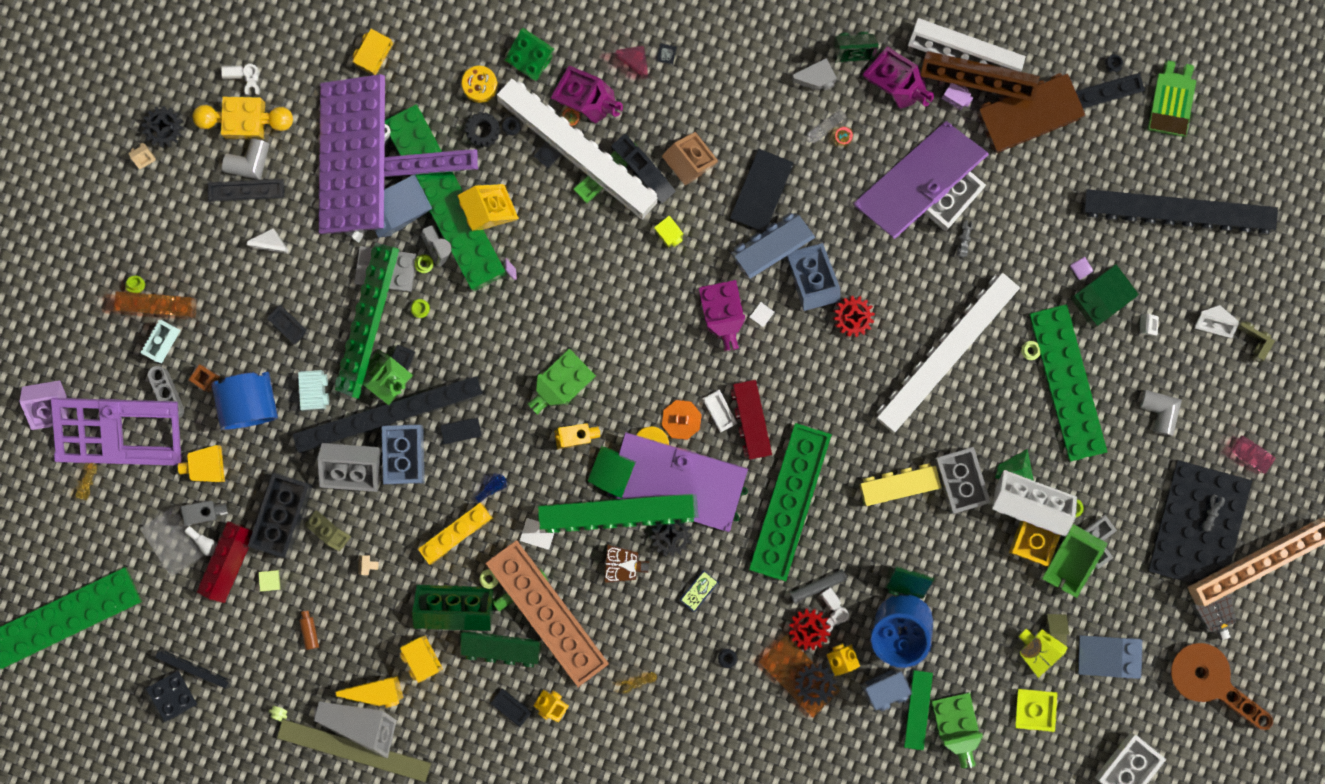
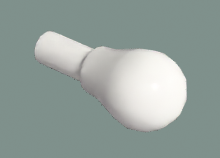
[185,526,217,556]

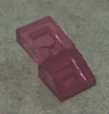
[1231,435,1276,474]

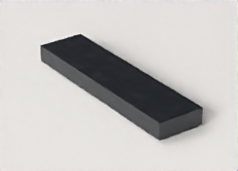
[1076,73,1145,109]
[207,179,285,202]
[155,650,232,689]

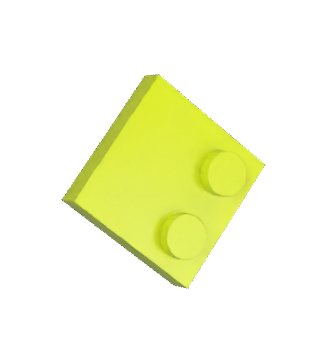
[1016,689,1058,732]

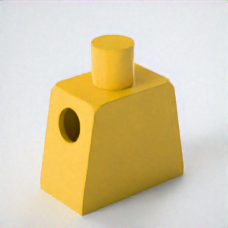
[554,423,600,450]
[178,445,225,482]

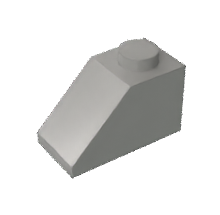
[792,58,837,91]

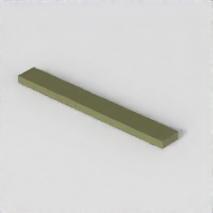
[277,719,431,782]

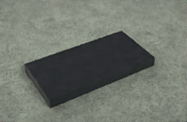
[730,149,794,232]

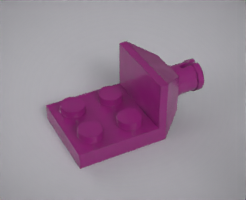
[863,47,934,109]
[551,65,623,124]
[699,280,745,352]

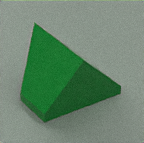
[995,449,1034,481]

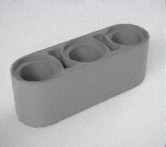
[148,366,184,419]

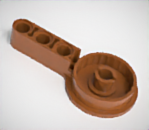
[1171,643,1273,730]

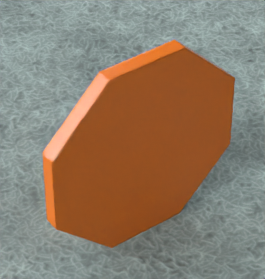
[662,400,702,440]

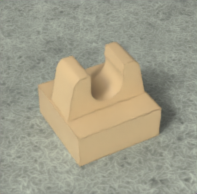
[129,143,156,169]
[358,555,379,575]

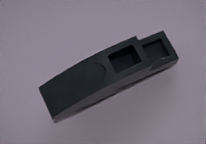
[611,133,676,204]

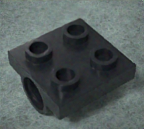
[143,671,197,724]

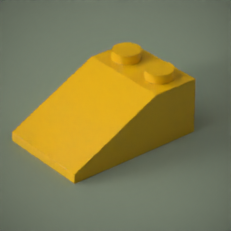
[458,184,519,231]
[336,676,403,708]

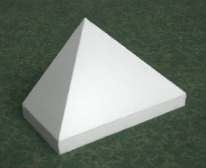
[247,228,289,254]
[1195,305,1239,338]

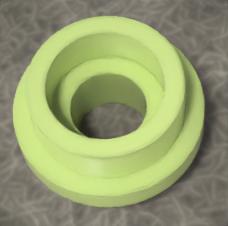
[1021,341,1040,360]
[480,569,499,589]
[268,706,287,722]

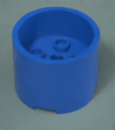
[211,372,278,430]
[872,595,933,668]

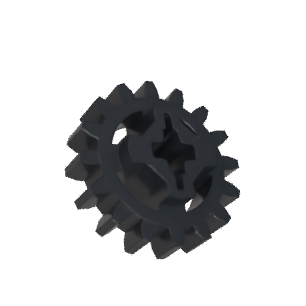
[142,106,185,148]
[651,519,693,558]
[795,663,837,706]

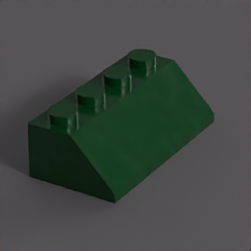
[412,585,494,631]
[461,631,542,668]

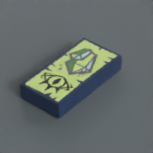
[680,570,719,612]

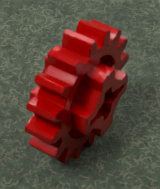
[833,296,875,337]
[789,608,831,651]

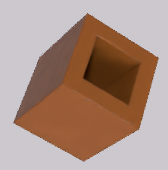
[189,364,220,392]

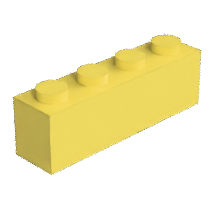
[859,463,941,506]

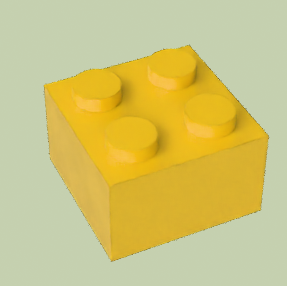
[1009,521,1061,567]
[400,635,443,683]

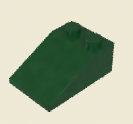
[834,31,879,63]
[1070,264,1139,328]
[884,566,934,599]

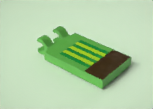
[1147,61,1196,137]

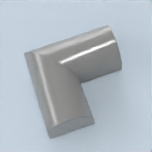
[222,139,270,180]
[421,225,451,267]
[1139,390,1182,437]
[1085,515,1117,569]

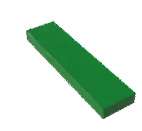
[904,670,933,750]

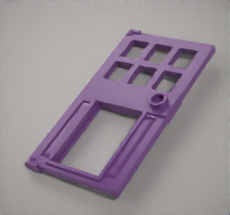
[51,398,183,466]

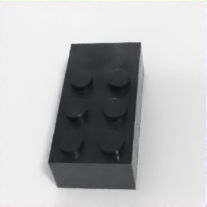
[248,473,313,559]

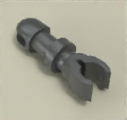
[956,220,973,258]
[1202,494,1225,532]

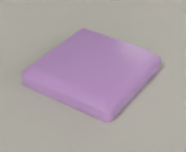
[1070,257,1093,280]
[504,258,517,280]

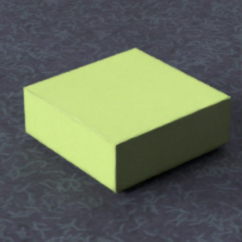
[259,570,281,591]

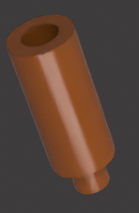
[299,611,319,650]

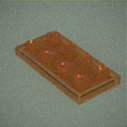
[759,635,840,717]

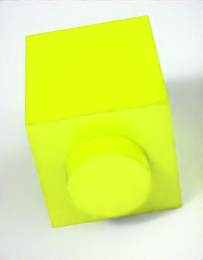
[654,216,684,248]

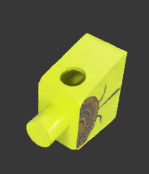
[1018,629,1068,678]

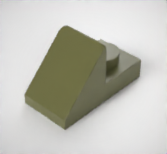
[1046,614,1069,653]

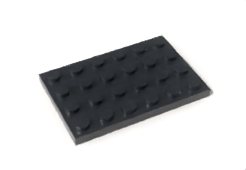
[1147,460,1253,584]

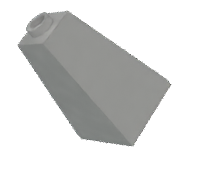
[314,702,397,758]

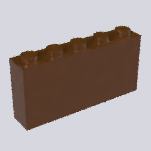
[977,73,1085,154]

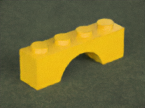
[418,503,493,565]

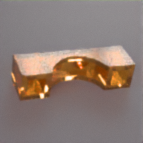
[114,291,197,319]

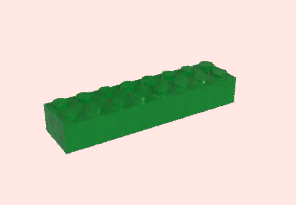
[538,494,699,533]

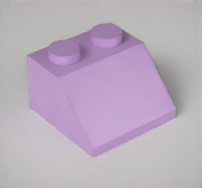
[19,381,69,430]

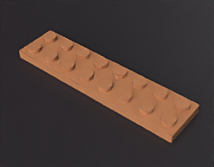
[486,540,609,687]

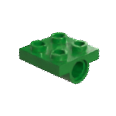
[505,28,554,81]

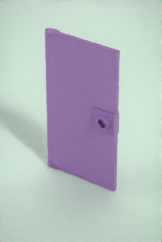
[853,121,989,239]
[608,432,748,532]

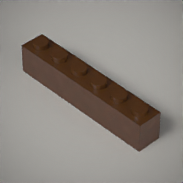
[921,51,1040,102]

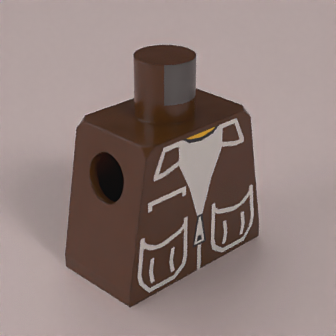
[605,545,649,582]

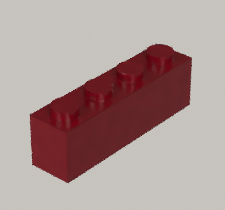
[730,380,772,460]
[197,521,253,603]

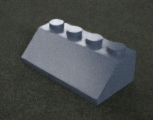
[731,213,815,279]

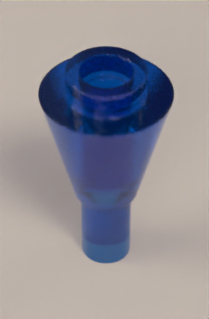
[475,473,508,503]

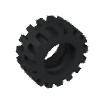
[465,112,500,148]

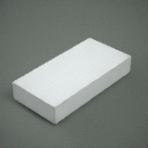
[703,390,737,433]

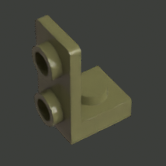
[1237,321,1275,362]
[305,510,351,552]

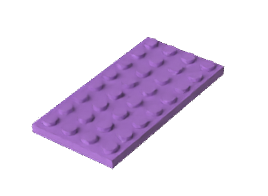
[319,74,385,234]

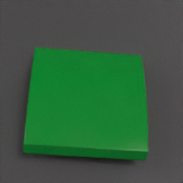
[588,446,636,498]

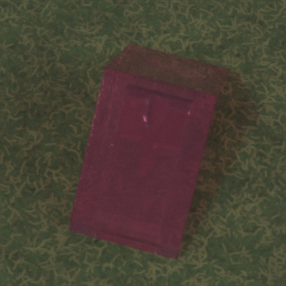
[615,46,648,79]

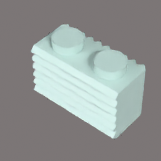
[141,320,180,363]
[298,370,329,411]

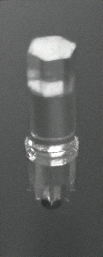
[806,109,846,143]

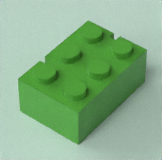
[1042,524,1107,598]

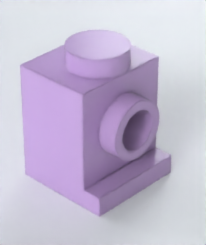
[942,83,973,110]

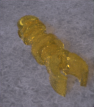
[76,463,98,501]
[620,672,657,694]

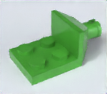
[363,348,413,405]
[528,348,596,415]
[931,692,983,768]

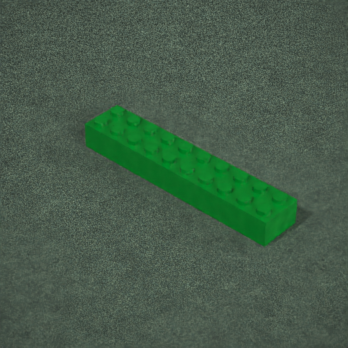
[385,104,507,292]

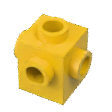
[826,644,860,676]
[533,690,569,722]

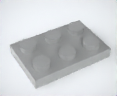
[354,246,417,292]

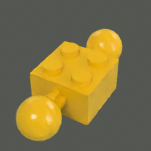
[192,97,293,140]

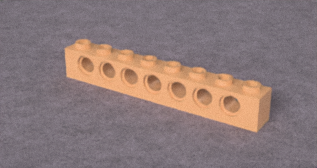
[1188,518,1325,606]

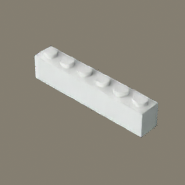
[908,18,1026,72]

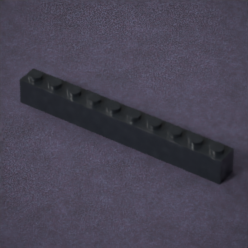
[1081,189,1278,235]
[293,376,485,454]

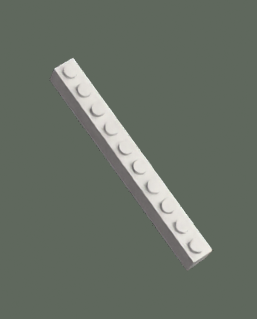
[497,79,658,219]
[876,273,1020,433]

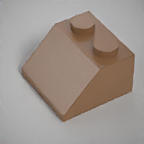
[662,132,719,185]

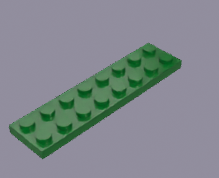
[335,242,399,399]
[1029,304,1108,462]
[749,423,832,581]
[0,567,142,670]

